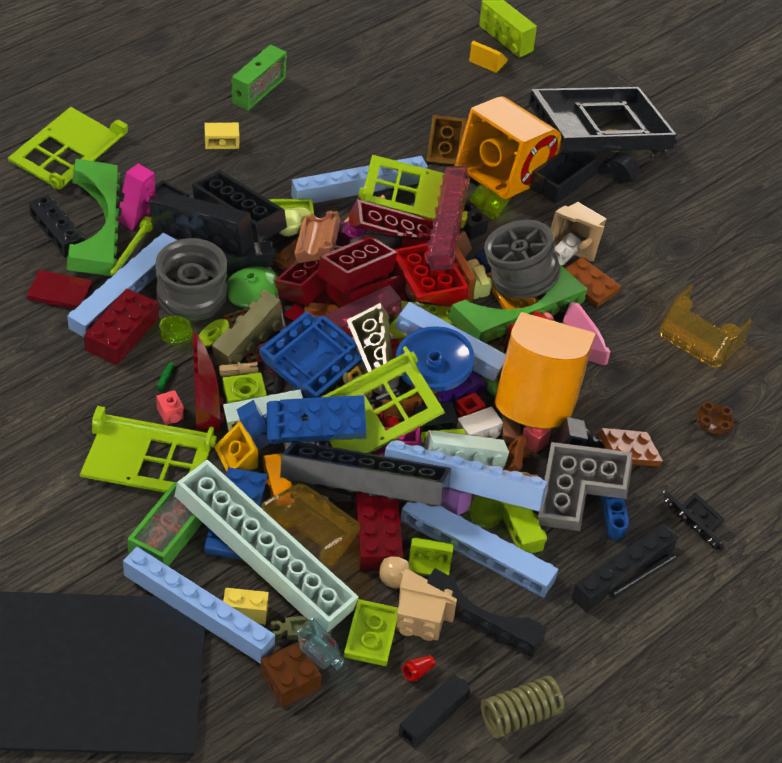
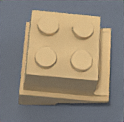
[551,202,606,262]
[396,569,457,641]

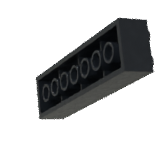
[280,441,451,507]

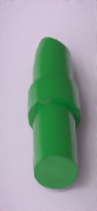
[156,361,175,391]

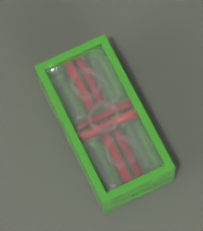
[231,45,286,111]
[127,482,203,566]

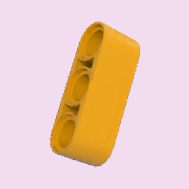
[262,453,295,505]

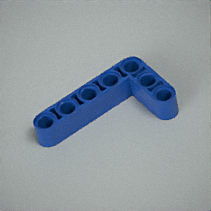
[600,496,629,541]

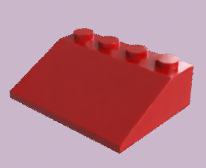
[394,241,469,307]

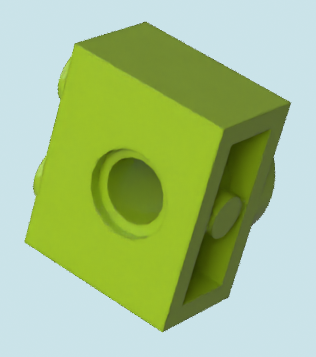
[223,373,267,404]

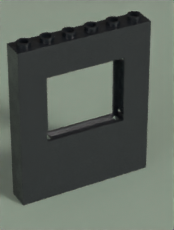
[529,87,677,153]

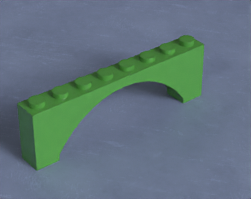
[66,159,120,276]
[448,264,588,343]

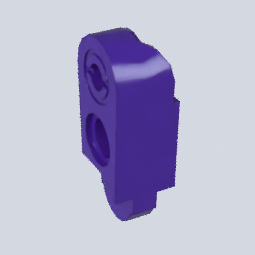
[436,371,488,409]

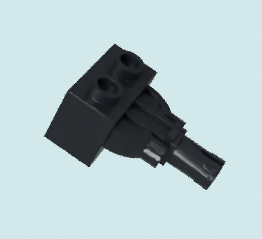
[549,417,606,449]

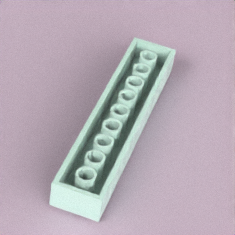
[175,460,358,635]

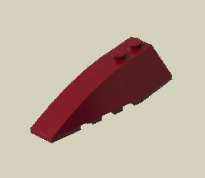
[348,199,456,241]
[193,333,224,433]

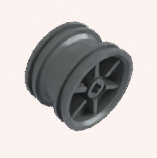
[484,220,561,299]
[155,238,227,321]

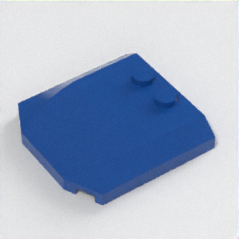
[259,311,362,398]

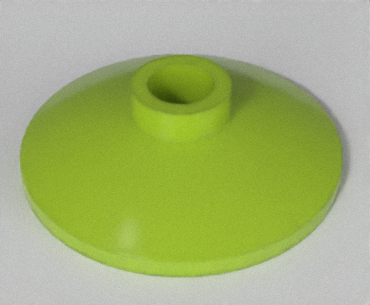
[199,319,229,348]

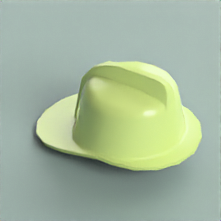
[279,208,312,237]

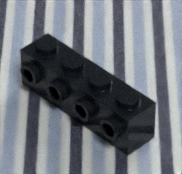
[29,195,85,258]

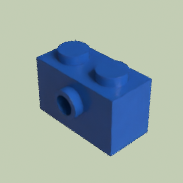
[236,400,270,450]

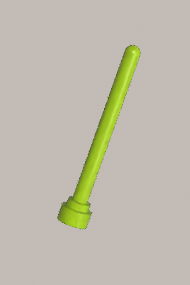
[110,216,154,276]

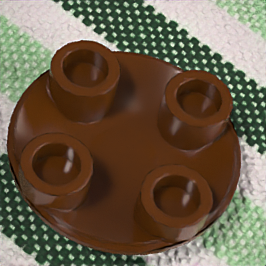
[696,402,734,434]

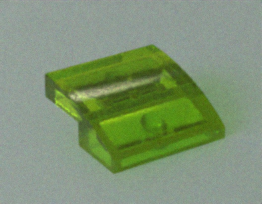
[469,185,512,221]

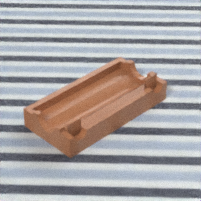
[295,210,340,263]

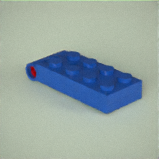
[266,395,367,444]
[204,467,268,560]

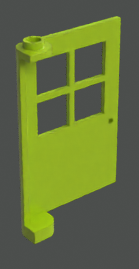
[8,107,128,190]
[358,155,468,229]
[322,346,445,453]
[80,406,217,493]

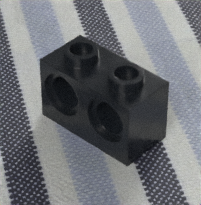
[459,199,489,239]

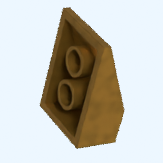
[426,115,466,166]

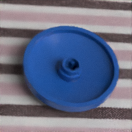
[396,326,474,392]

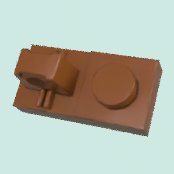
[382,394,422,419]
[503,435,532,472]

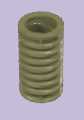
[481,675,564,738]

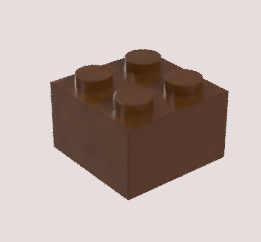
[260,642,322,708]

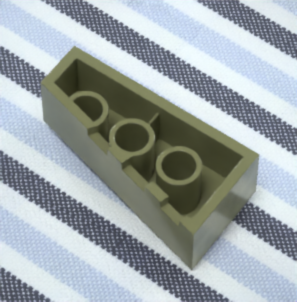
[212,290,283,365]
[347,303,394,388]

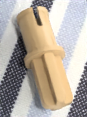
[219,362,258,377]

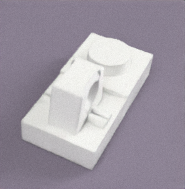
[554,233,583,267]

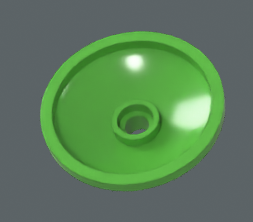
[227,266,278,308]

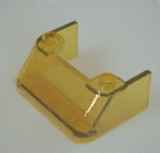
[659,284,752,367]
[261,484,360,568]

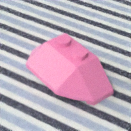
[562,302,610,365]

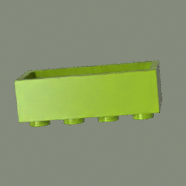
[479,0,537,58]

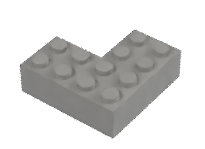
[538,442,632,531]

